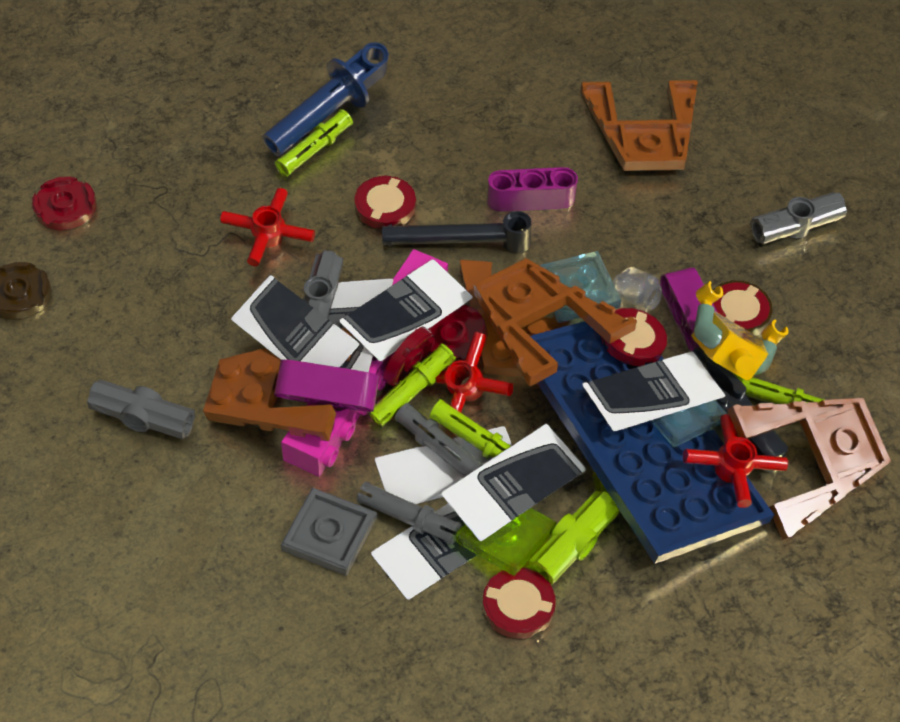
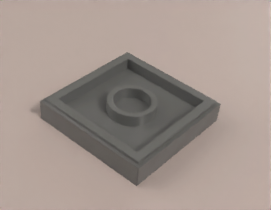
[281,487,377,576]

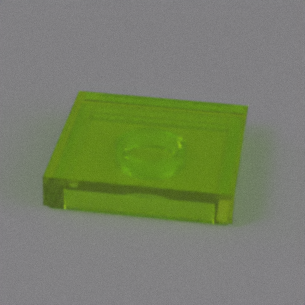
[455,508,556,576]

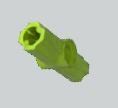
[528,491,620,585]

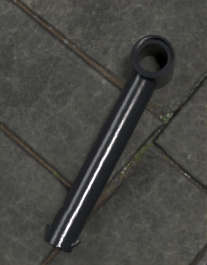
[382,211,532,253]

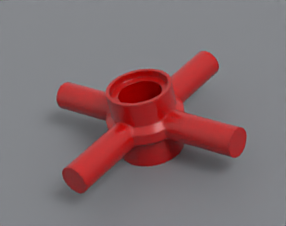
[220,188,315,267]
[435,332,514,429]
[683,414,788,508]

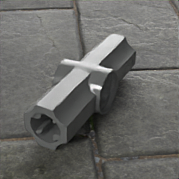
[750,192,847,244]
[303,250,343,319]
[87,379,195,439]

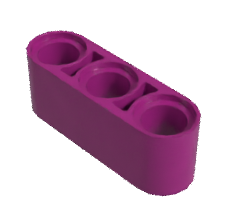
[487,167,578,212]
[660,267,718,352]
[274,359,380,412]

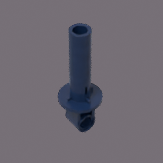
[262,42,389,157]

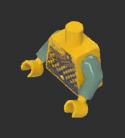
[691,281,788,381]

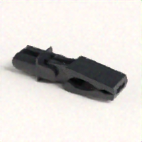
[692,347,788,473]

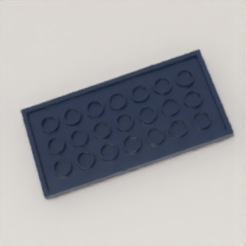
[530,321,774,564]

